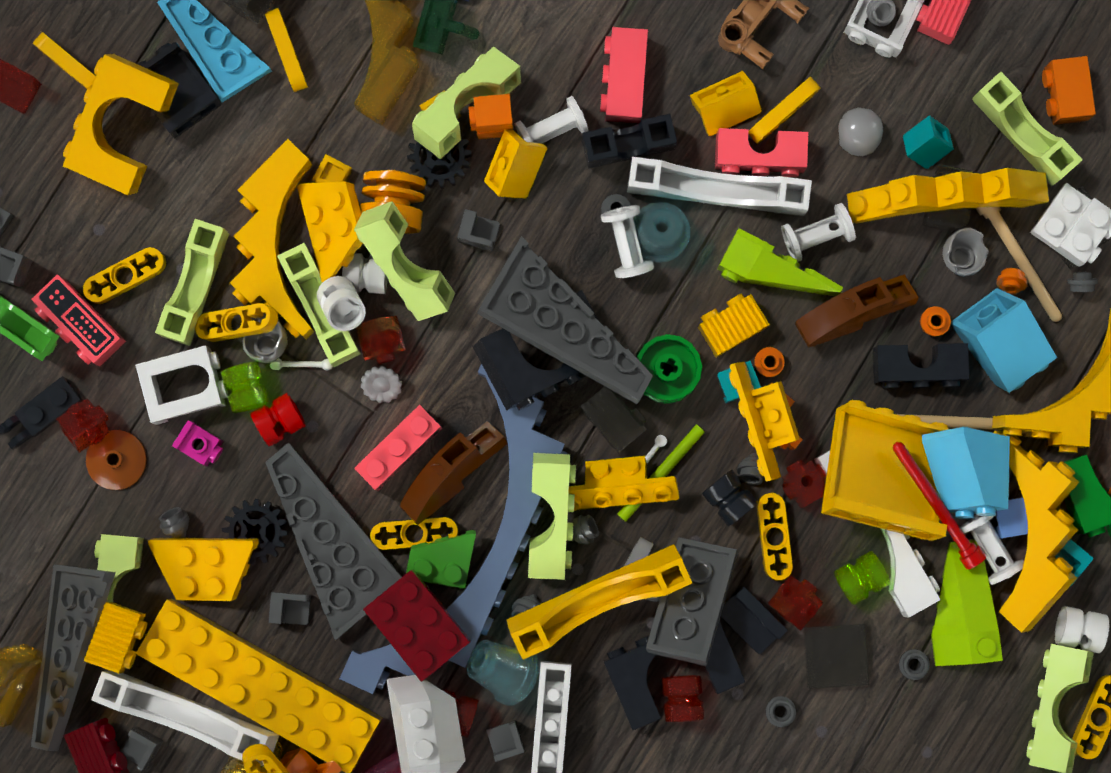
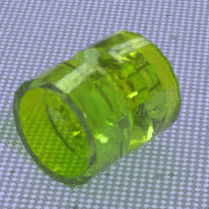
[220,361,270,413]
[834,551,891,605]

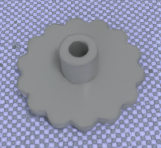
[361,366,402,403]

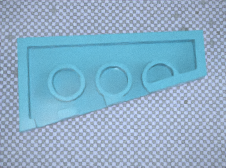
[157,0,272,102]

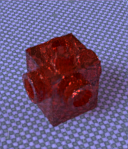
[356,316,406,364]
[57,398,109,453]
[781,459,826,508]
[768,575,823,631]

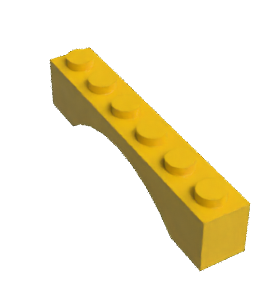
[506,544,692,660]

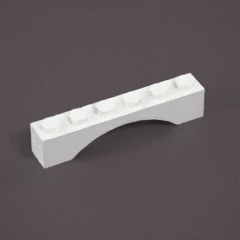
[627,157,812,216]
[814,450,940,618]
[91,671,279,766]

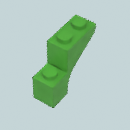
[0,295,60,361]

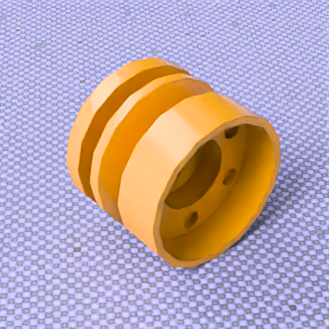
[360,170,426,234]

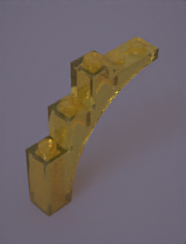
[354,0,419,126]

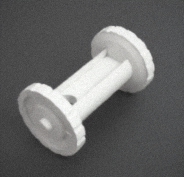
[514,96,589,144]
[781,203,856,262]
[601,205,654,278]
[960,513,1024,585]

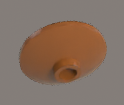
[86,430,147,490]

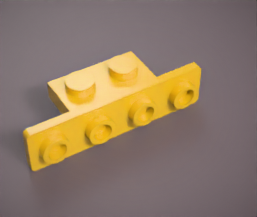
[729,362,800,482]
[569,456,679,511]

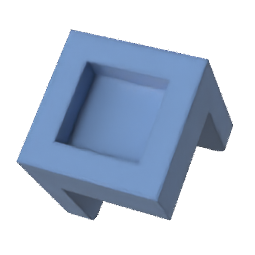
[994,498,1028,538]

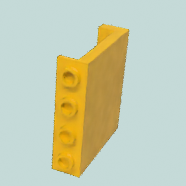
[821,400,949,541]

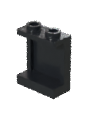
[138,42,222,139]

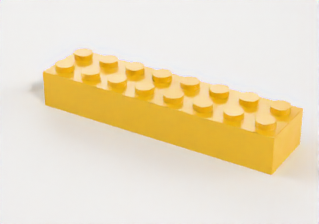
[136,599,383,773]

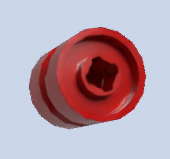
[250,392,306,447]

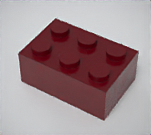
[363,570,471,682]

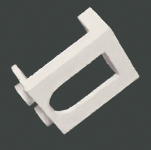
[843,0,925,58]
[136,345,228,425]

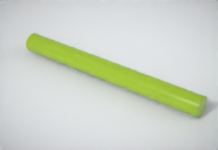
[617,424,705,522]

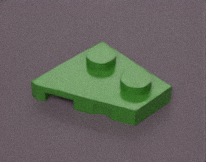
[406,530,476,589]

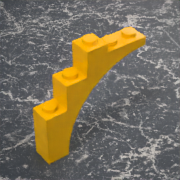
[230,139,314,340]
[847,168,1049,224]
[992,308,1111,453]
[993,430,1079,633]

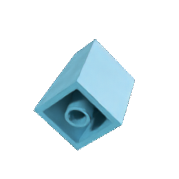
[951,288,1057,393]
[922,427,1010,519]

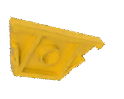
[297,181,363,283]
[148,538,259,601]

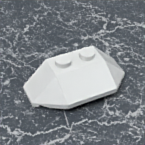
[387,675,466,773]

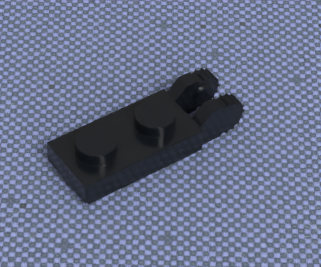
[0,376,83,450]

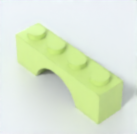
[412,47,521,159]
[972,72,1083,186]
[354,201,455,321]
[155,219,229,346]
[277,243,361,367]
[528,453,576,580]
[95,534,144,602]
[1027,644,1094,773]

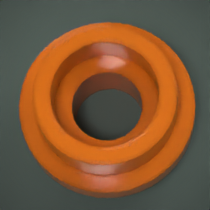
[996,268,1027,294]
[920,306,951,337]
[754,347,785,377]

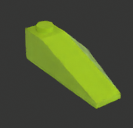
[717,228,843,296]
[931,539,1003,666]

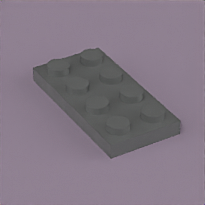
[646,537,738,666]

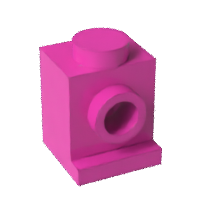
[172,420,223,467]

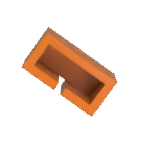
[1042,56,1096,125]
[468,94,513,139]

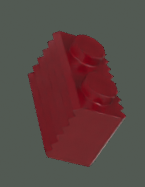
[63,717,129,773]

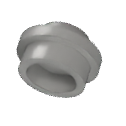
[866,0,896,26]

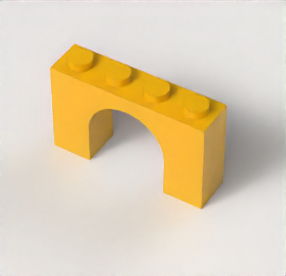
[63,54,179,195]

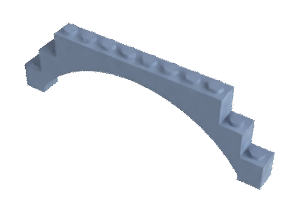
[339,364,568,694]

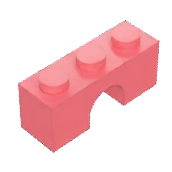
[715,128,808,177]

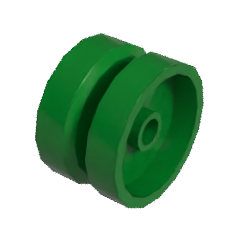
[637,334,702,404]

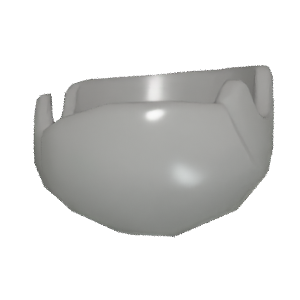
[838,107,883,157]
[942,227,989,277]
[242,315,288,363]

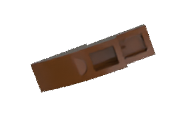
[795,274,919,348]
[399,421,508,525]

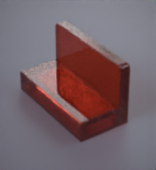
[0,59,42,114]

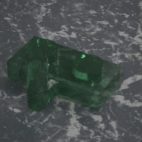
[413,0,479,55]

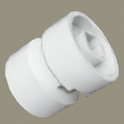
[342,253,388,294]
[317,276,366,331]
[1055,606,1109,653]

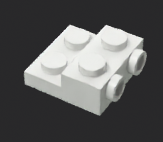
[1030,183,1111,267]

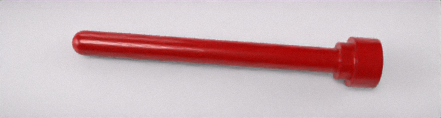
[893,442,987,570]

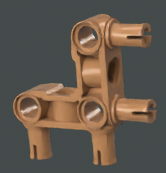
[718,0,809,70]

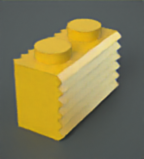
[698,293,770,358]
[84,602,147,674]

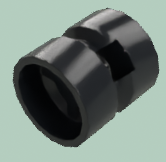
[701,469,758,527]

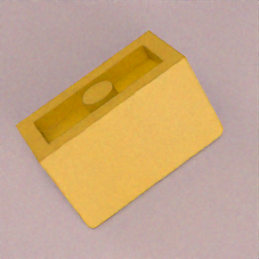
[690,71,762,136]
[484,129,547,199]

